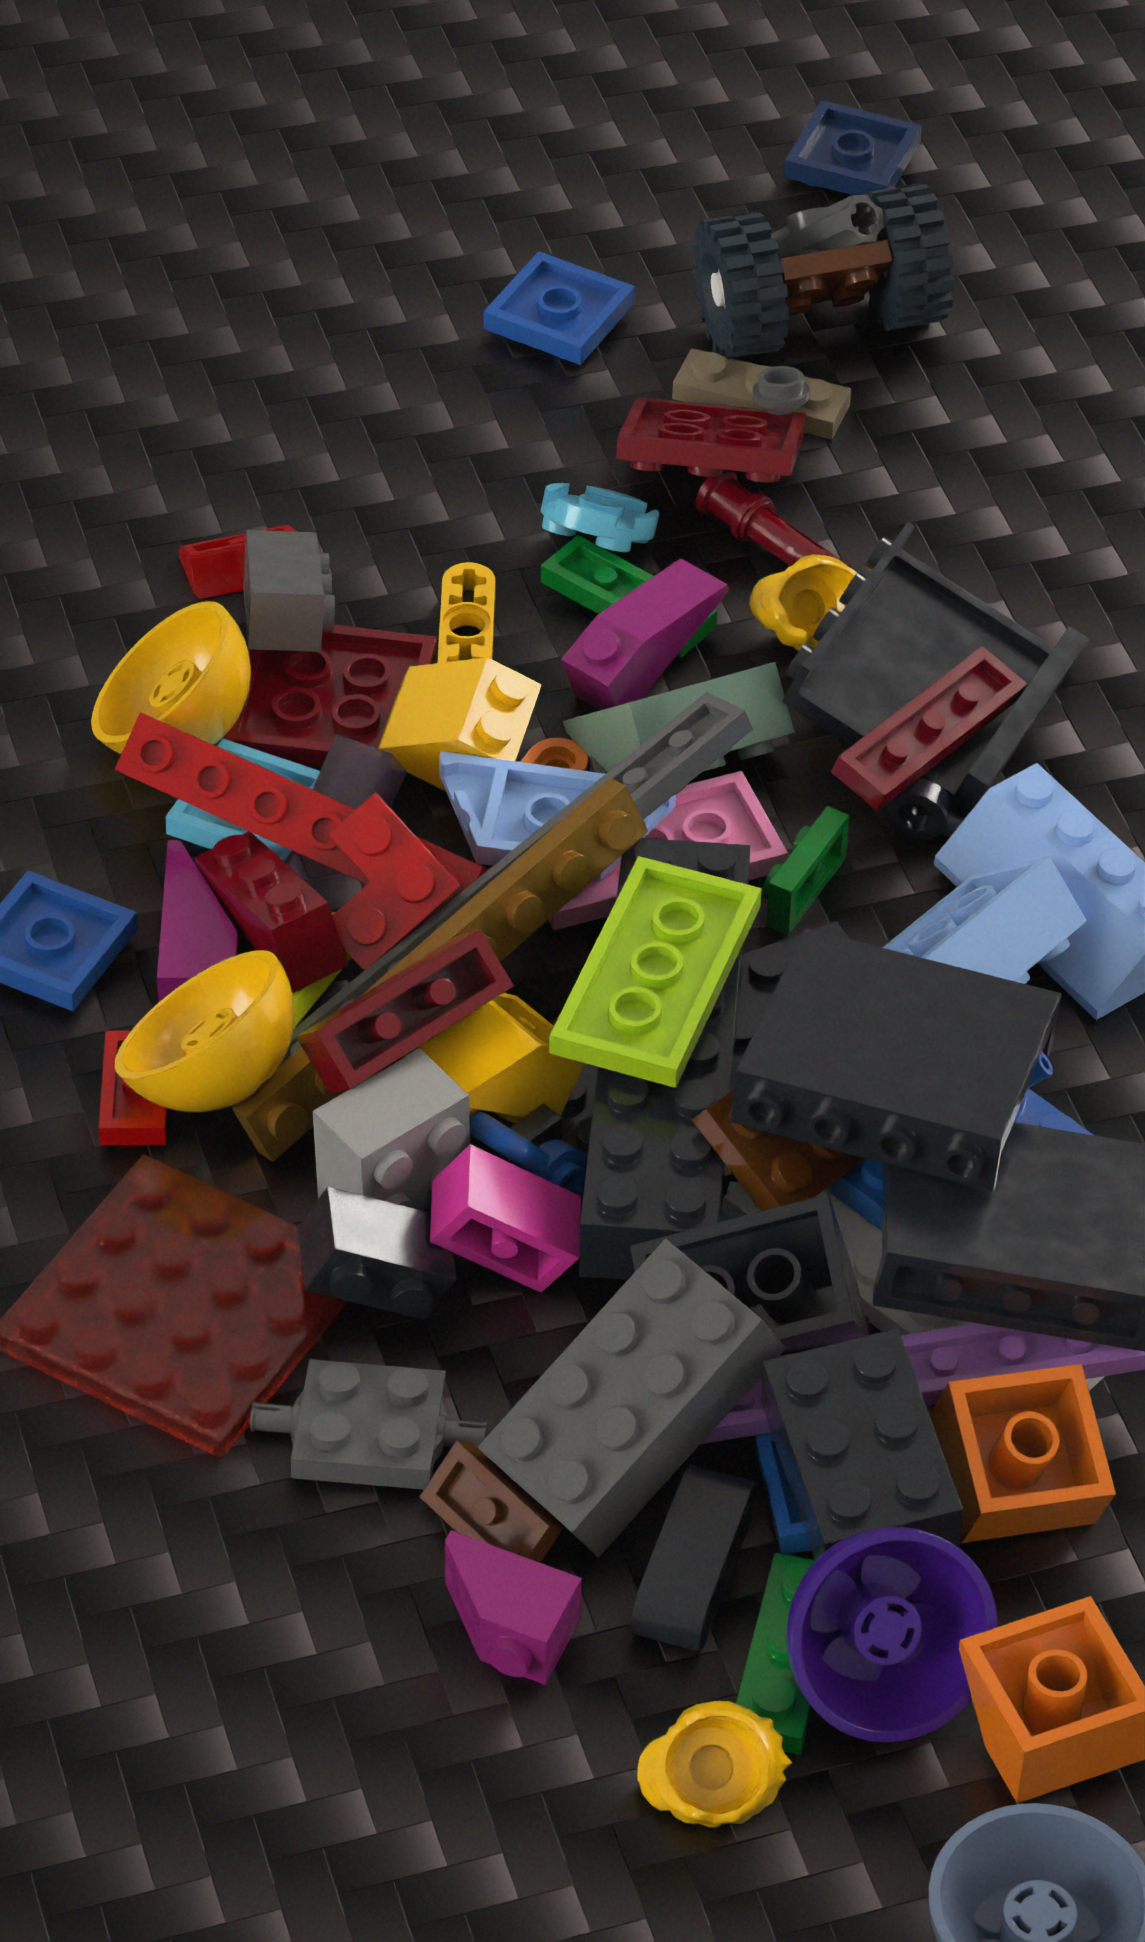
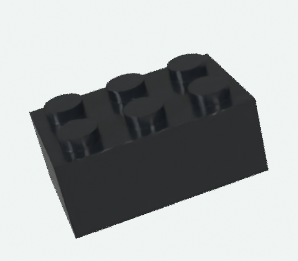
[761,1328,963,1561]

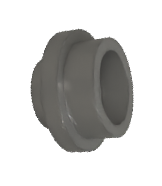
[752,366,810,415]

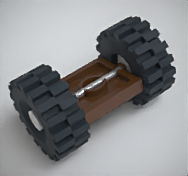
[692,183,954,359]

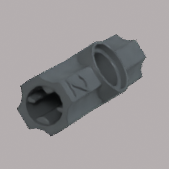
[771,195,885,260]

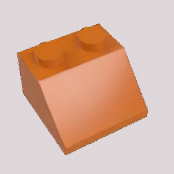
[959,1596,1145,1804]

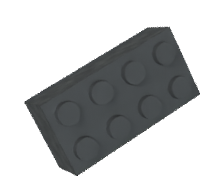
[477,1238,786,1558]

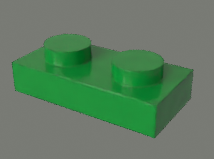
[762,806,849,935]

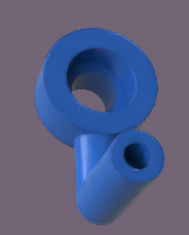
[470,1111,587,1196]

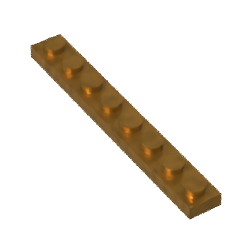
[232,778,649,1162]

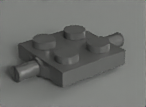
[250,1359,488,1490]

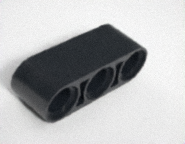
[630,1464,758,1652]

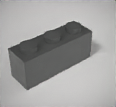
[243,530,335,652]

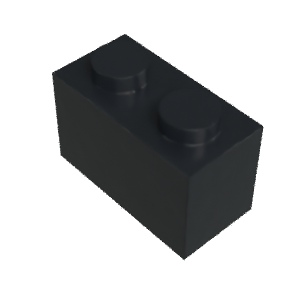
[297,1186,457,1320]

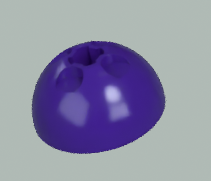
[786,1527,998,1742]

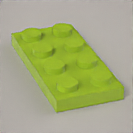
[549,856,761,1088]

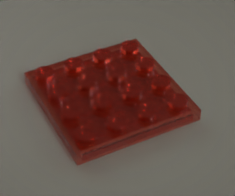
[0,1154,348,1459]

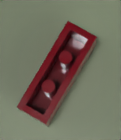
[195,831,349,993]
[296,929,514,1093]

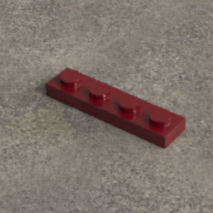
[831,646,1028,811]

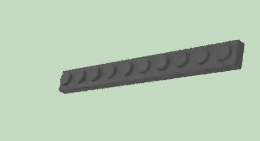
[279,692,753,1067]

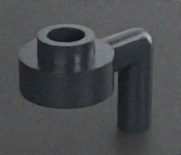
[886,778,965,882]

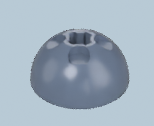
[929,1803,1145,1942]

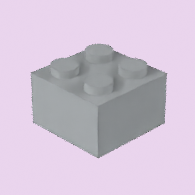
[313,1048,470,1211]

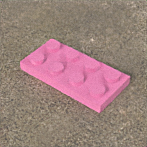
[548,771,788,931]

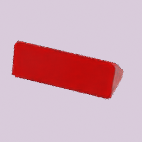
[178,524,298,599]

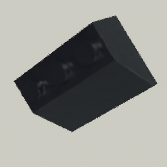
[630,1194,868,1356]

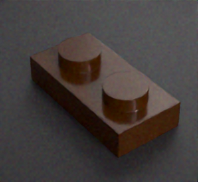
[419,1441,564,1563]

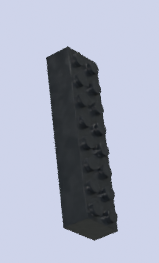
[579,838,751,1280]

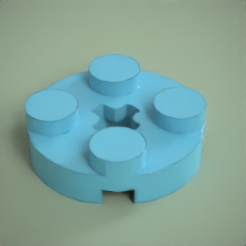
[541,483,659,552]

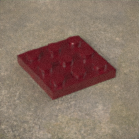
[616,397,806,482]
[225,625,437,778]

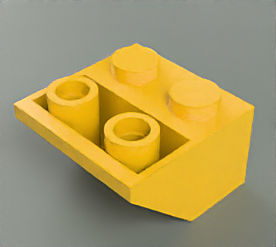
[402,993,585,1123]

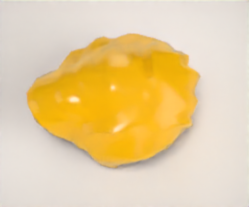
[749,554,857,651]
[637,1701,792,1827]

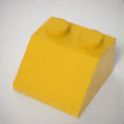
[374,657,541,791]

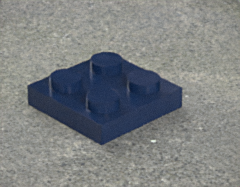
[784,100,922,195]

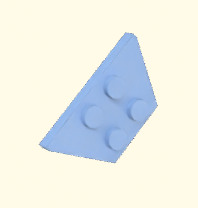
[439,751,677,881]

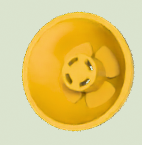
[91,601,251,754]
[115,950,294,1112]

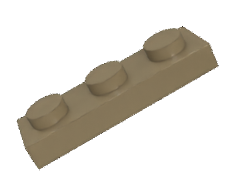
[672,348,851,440]

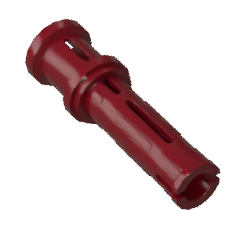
[696,470,852,568]

